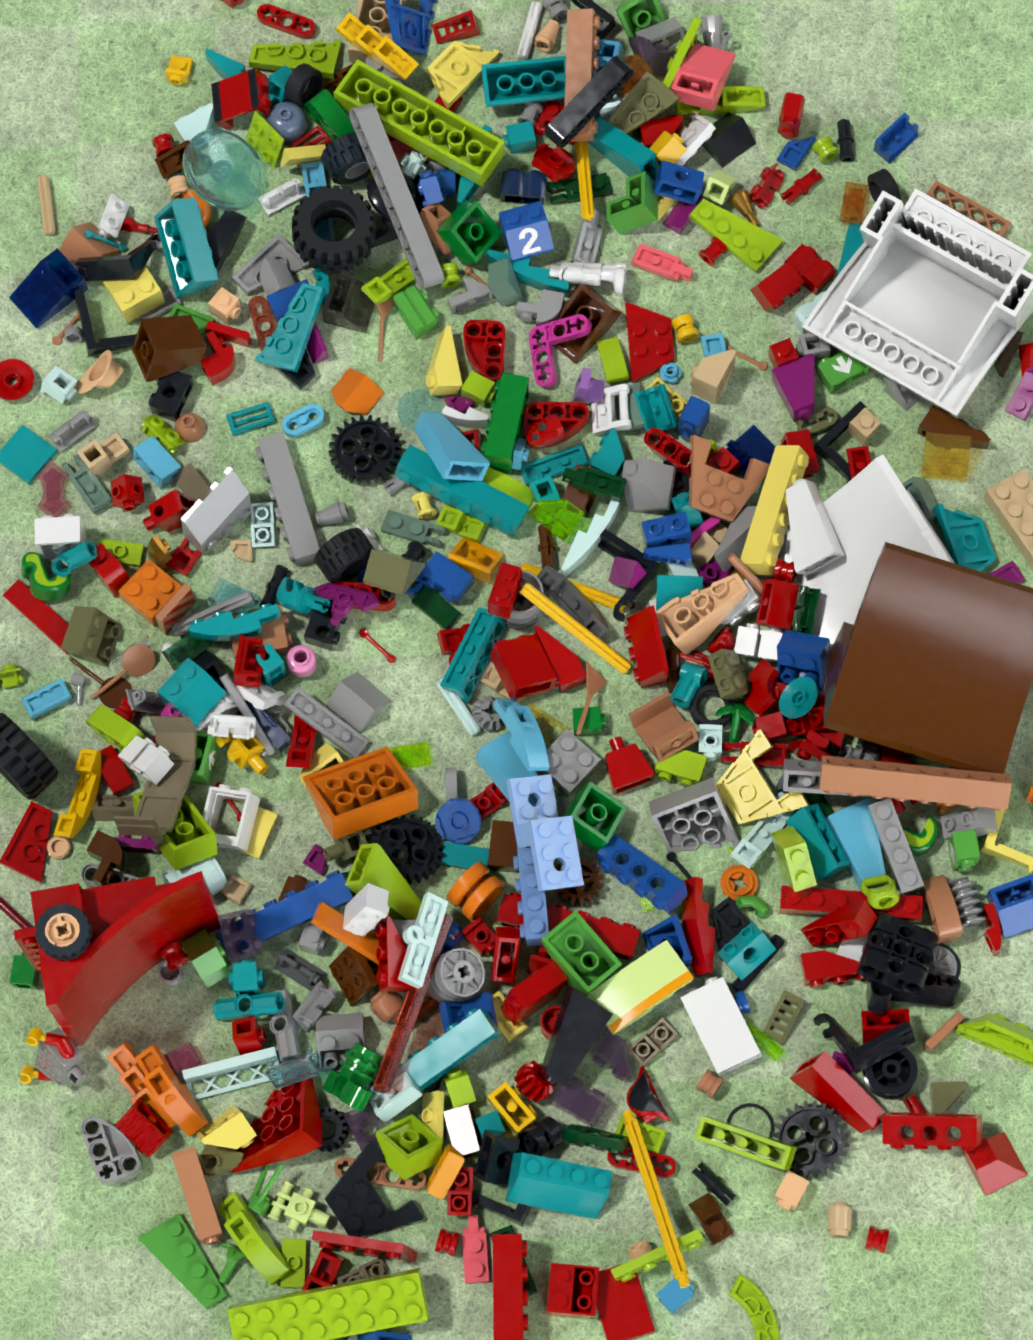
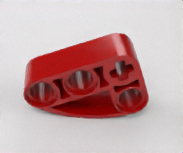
[463,320,506,386]
[524,402,589,449]

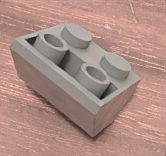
[315,1012,366,1072]

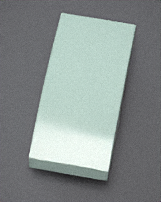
[251,502,275,548]

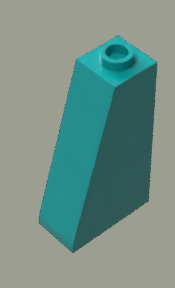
[588,117,659,182]

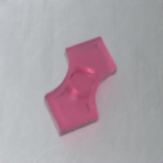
[36,461,69,517]

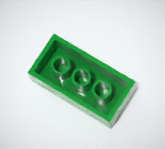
[481,373,530,475]

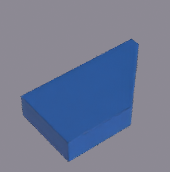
[777,136,816,171]

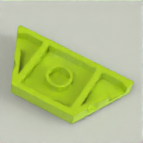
[663,17,702,89]

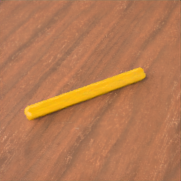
[520,583,631,674]

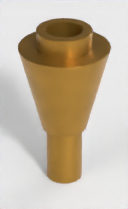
[729,189,760,226]

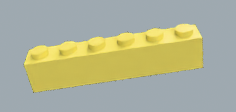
[740,445,809,575]

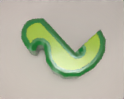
[21,552,71,601]
[902,815,938,857]

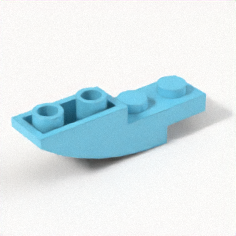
[493,699,549,772]

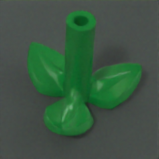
[715,704,755,743]

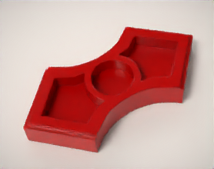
[744,659,779,717]

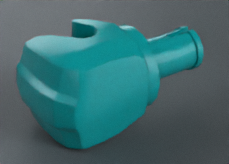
[276,577,330,614]

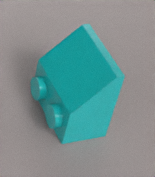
[157,658,227,728]

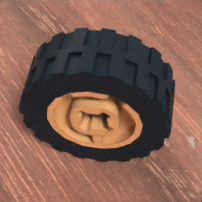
[35,903,92,961]

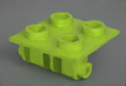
[246,111,284,168]

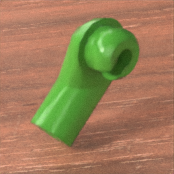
[736,895,770,918]

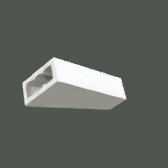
[786,479,844,576]

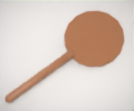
[91,644,155,699]

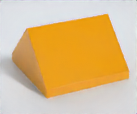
[448,537,505,584]

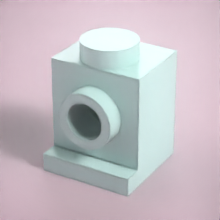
[40,366,78,404]
[698,724,723,761]

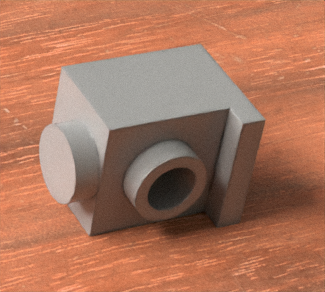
[796,333,831,360]
[298,922,330,957]

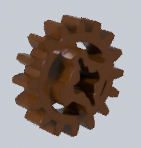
[556,855,604,907]

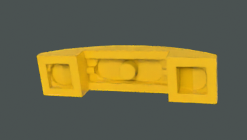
[53,749,101,839]

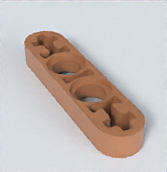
[334,1157,427,1191]

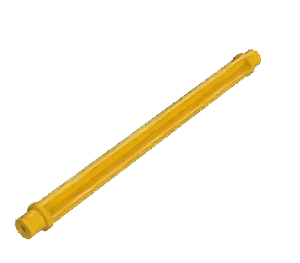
[622,1110,691,1288]

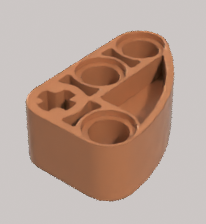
[922,875,963,945]

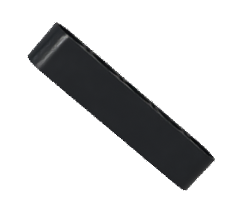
[544,55,634,148]

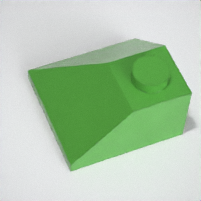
[616,0,666,48]

